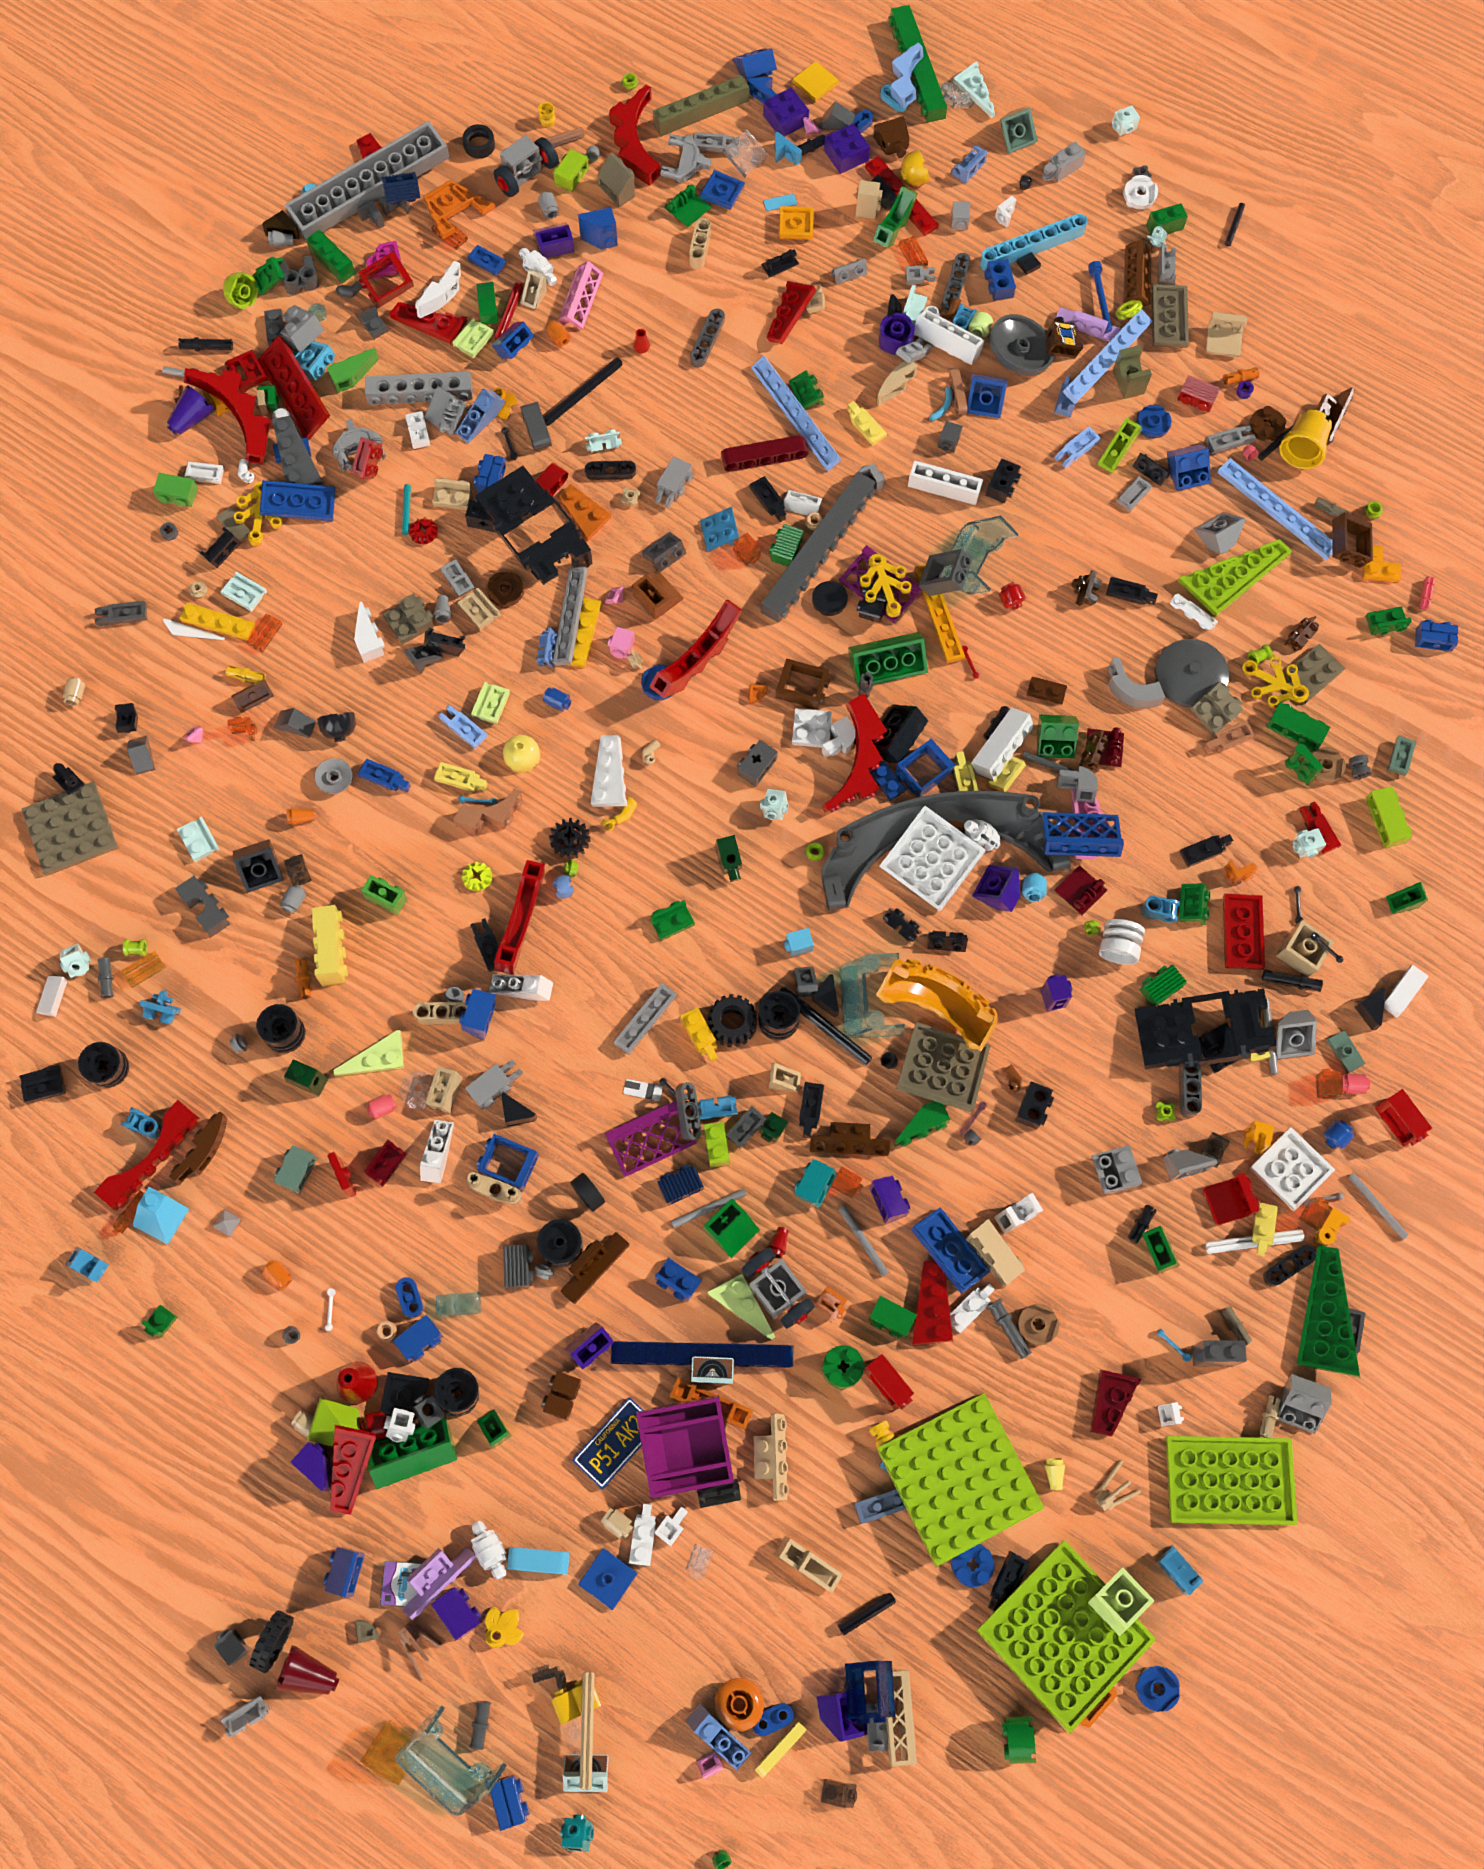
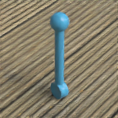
[458,796,497,806]
[1157,1329,1192,1362]

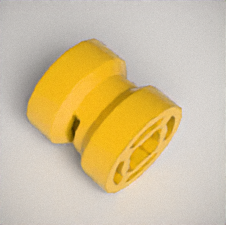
[538,102,556,127]
[868,1420,895,1448]

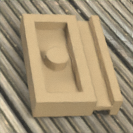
[457,588,501,631]

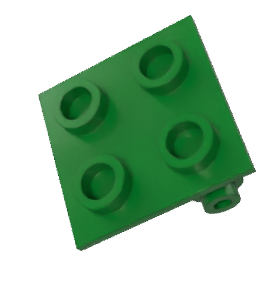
[664,184,712,227]

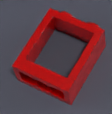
[358,251,414,307]
[1375,1089,1432,1147]
[864,1354,915,1410]

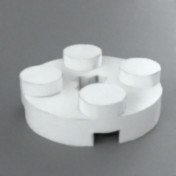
[1123,175,1158,209]

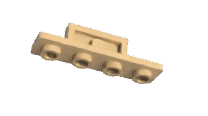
[753,1414,789,1501]

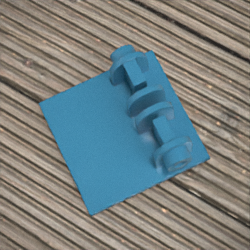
[700,507,739,551]

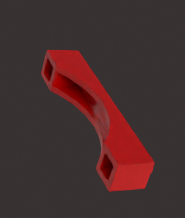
[494,860,545,975]
[93,1100,200,1211]

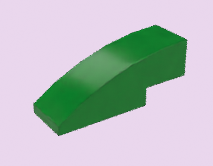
[476,282,498,324]

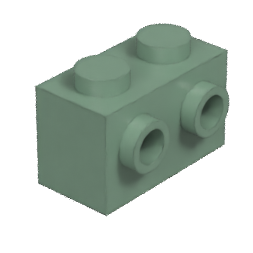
[274,1145,318,1195]

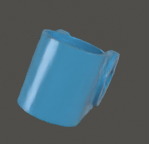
[953,304,977,331]
[1141,896,1180,923]
[120,1107,162,1139]

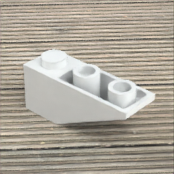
[354,602,385,663]
[489,974,553,1001]
[420,1120,454,1183]

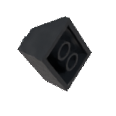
[872,704,928,763]

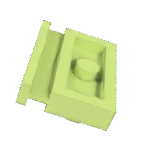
[453,318,494,358]
[471,682,510,725]

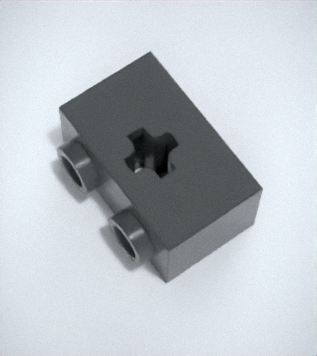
[737,740,778,787]

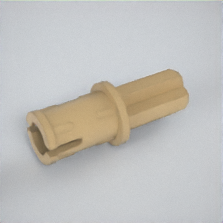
[1259,1395,1282,1438]

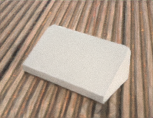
[783,490,822,516]
[36,976,68,1017]

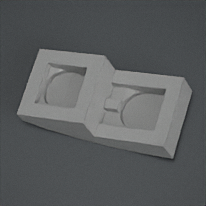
[440,559,475,597]

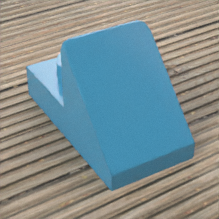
[774,131,802,166]

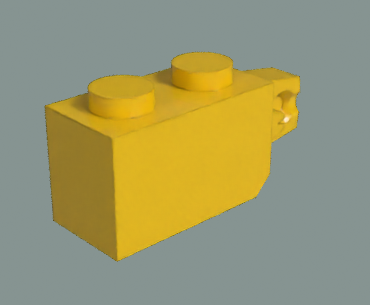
[680,1007,718,1063]

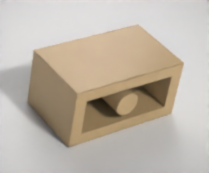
[856,180,883,219]

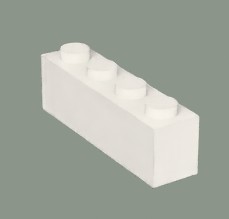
[914,309,985,365]
[908,460,983,505]
[971,707,1034,780]

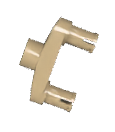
[467,1172,522,1205]

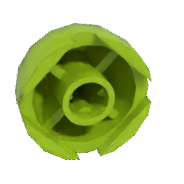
[223,272,258,309]

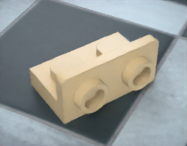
[432,478,472,510]

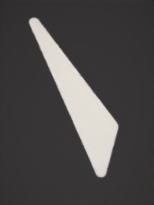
[163,618,225,640]

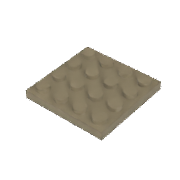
[22,781,119,876]
[896,1022,991,1113]

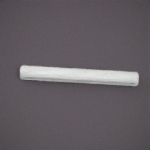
[1205,1229,1304,1254]

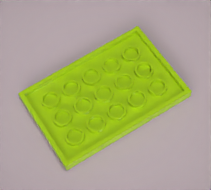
[1166,1436,1298,1525]

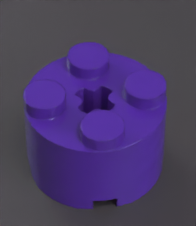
[879,313,915,355]

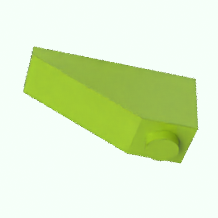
[1097,417,1142,473]

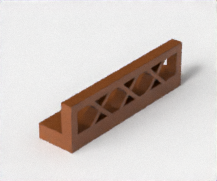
[1123,238,1152,306]

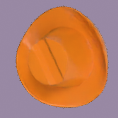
[714,1678,764,1732]

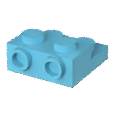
[293,341,335,381]

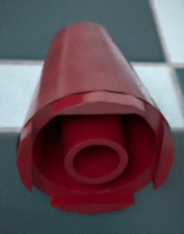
[275,1645,339,1695]

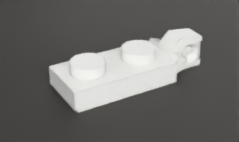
[1170,593,1218,630]
[950,1283,995,1334]
[629,1504,656,1566]

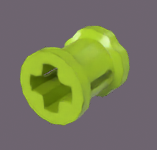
[1248,644,1273,665]
[123,939,148,956]

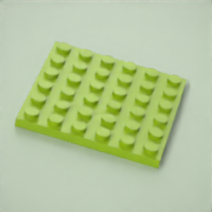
[876,1393,1045,1567]
[976,1540,1156,1734]

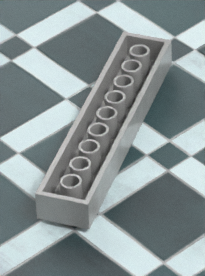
[285,121,450,242]

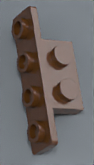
[1316,387,1355,445]
[810,1122,890,1156]
[561,1232,630,1304]

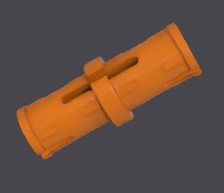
[1223,367,1260,386]
[294,958,311,999]

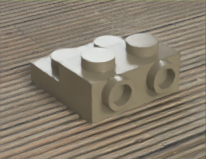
[383,593,434,645]
[1189,682,1243,735]

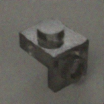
[284,854,312,886]
[1200,1132,1230,1168]
[532,1664,567,1690]
[821,1779,857,1808]

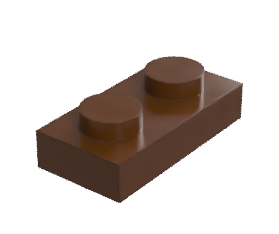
[1027,677,1067,704]
[231,679,274,713]

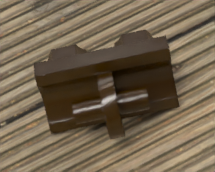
[1071,570,1102,606]

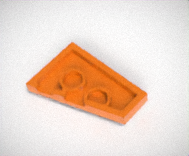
[559,484,611,541]

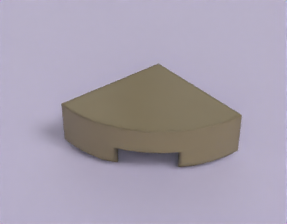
[355,1620,380,1643]

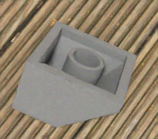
[1195,512,1245,554]
[1276,1010,1317,1059]
[1163,1148,1217,1181]

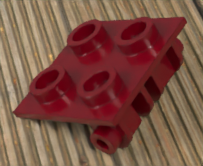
[1086,727,1124,767]
[1054,865,1108,916]

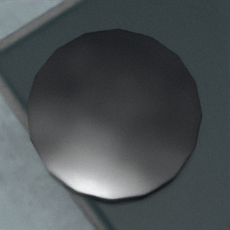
[812,581,848,616]

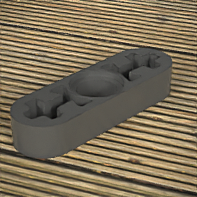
[675,1082,701,1140]

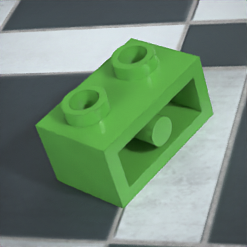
[153,473,198,507]
[361,875,407,915]

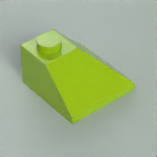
[307,1398,360,1447]

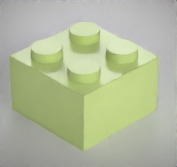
[1088,1568,1154,1636]

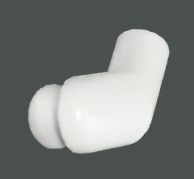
[238,459,254,483]

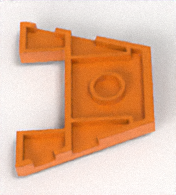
[424,180,495,240]

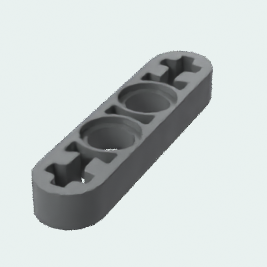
[942,253,970,310]
[690,308,725,368]

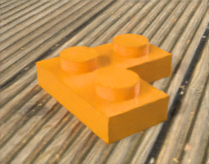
[1363,545,1401,583]

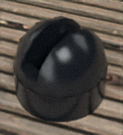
[1019,175,1032,190]
[881,1052,898,1069]

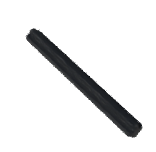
[543,357,623,426]
[779,986,872,1065]

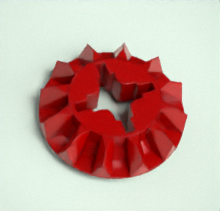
[409,517,438,544]

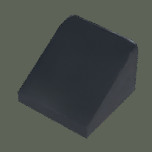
[887,294,902,317]

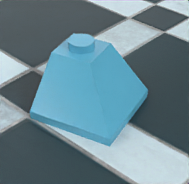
[133,1187,189,1244]

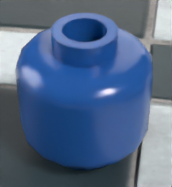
[1323,1120,1354,1149]

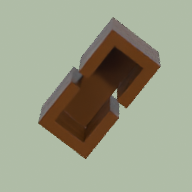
[541,1371,582,1421]

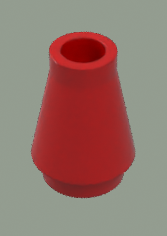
[633,329,650,354]
[766,1227,789,1259]

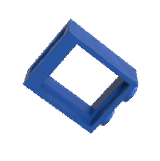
[896,739,955,797]
[476,1134,539,1192]

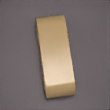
[689,218,711,270]
[413,1002,467,1025]

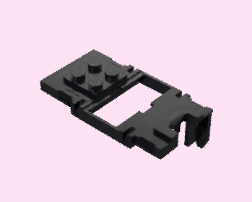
[475,466,593,585]
[1134,988,1276,1069]

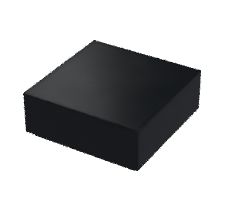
[1017,252,1041,275]

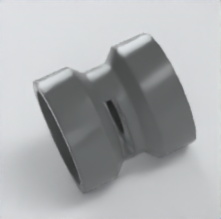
[1349,755,1371,779]

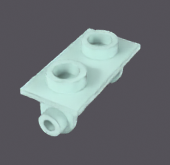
[1147,226,1167,248]
[585,430,622,452]

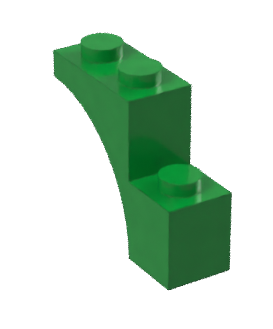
[872,186,918,248]

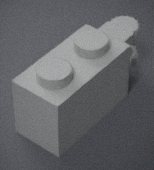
[1042,141,1086,182]
[655,456,694,508]
[465,1060,523,1110]

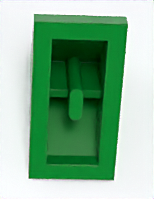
[1386,882,1428,914]
[477,1409,512,1448]

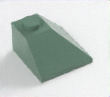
[1000,107,1038,153]

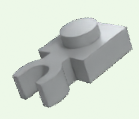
[905,266,936,285]

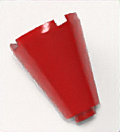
[336,1362,378,1404]

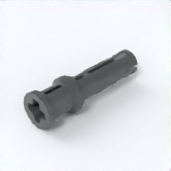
[986,1298,1032,1359]

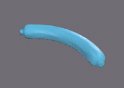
[929,386,952,421]

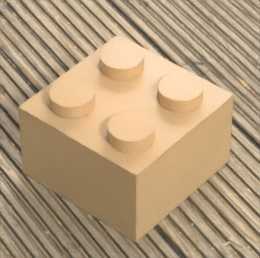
[1276,920,1334,977]

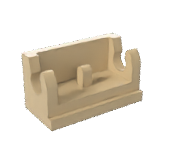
[425,1067,462,1114]

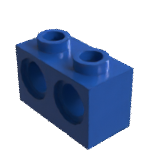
[984,259,1016,301]

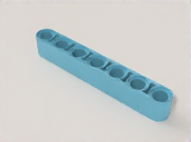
[980,214,1088,271]

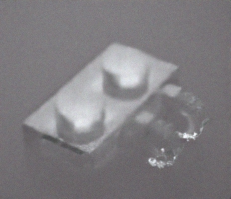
[941,82,975,108]

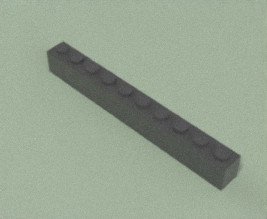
[761,472,876,623]

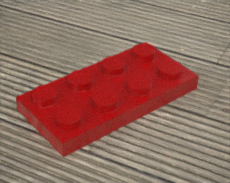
[1223,894,1265,970]

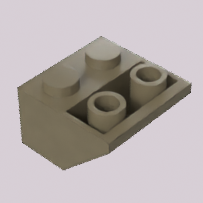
[598,152,635,207]

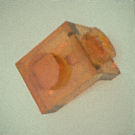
[227,717,258,741]

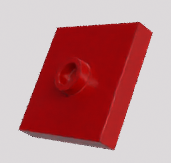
[327,1152,357,1198]

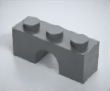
[175,876,230,937]

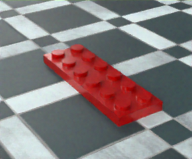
[258,336,330,440]

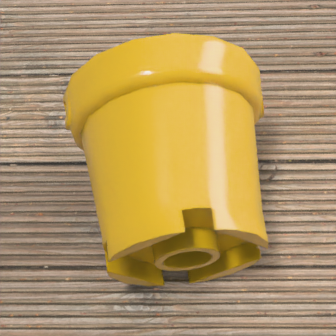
[1279,410,1332,469]

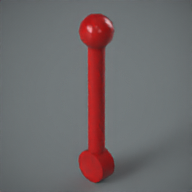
[962,646,980,679]

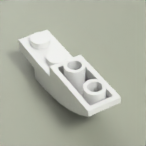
[415,261,461,318]

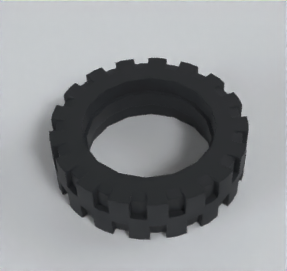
[249,1610,294,1673]

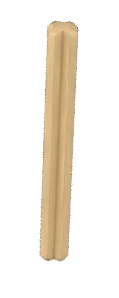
[579,1672,595,1790]

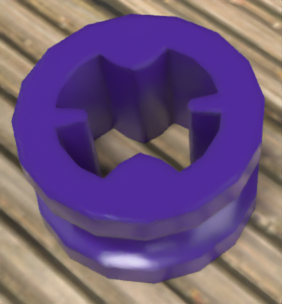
[1236,381,1254,399]

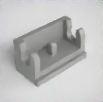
[1158,244,1176,285]

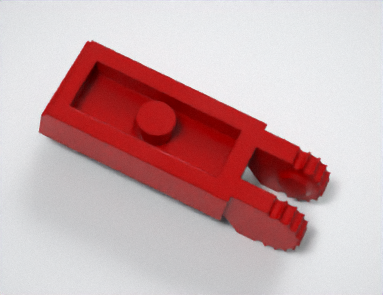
[1299,802,1341,855]

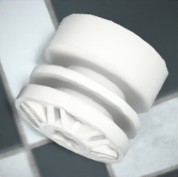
[1099,919,1145,965]

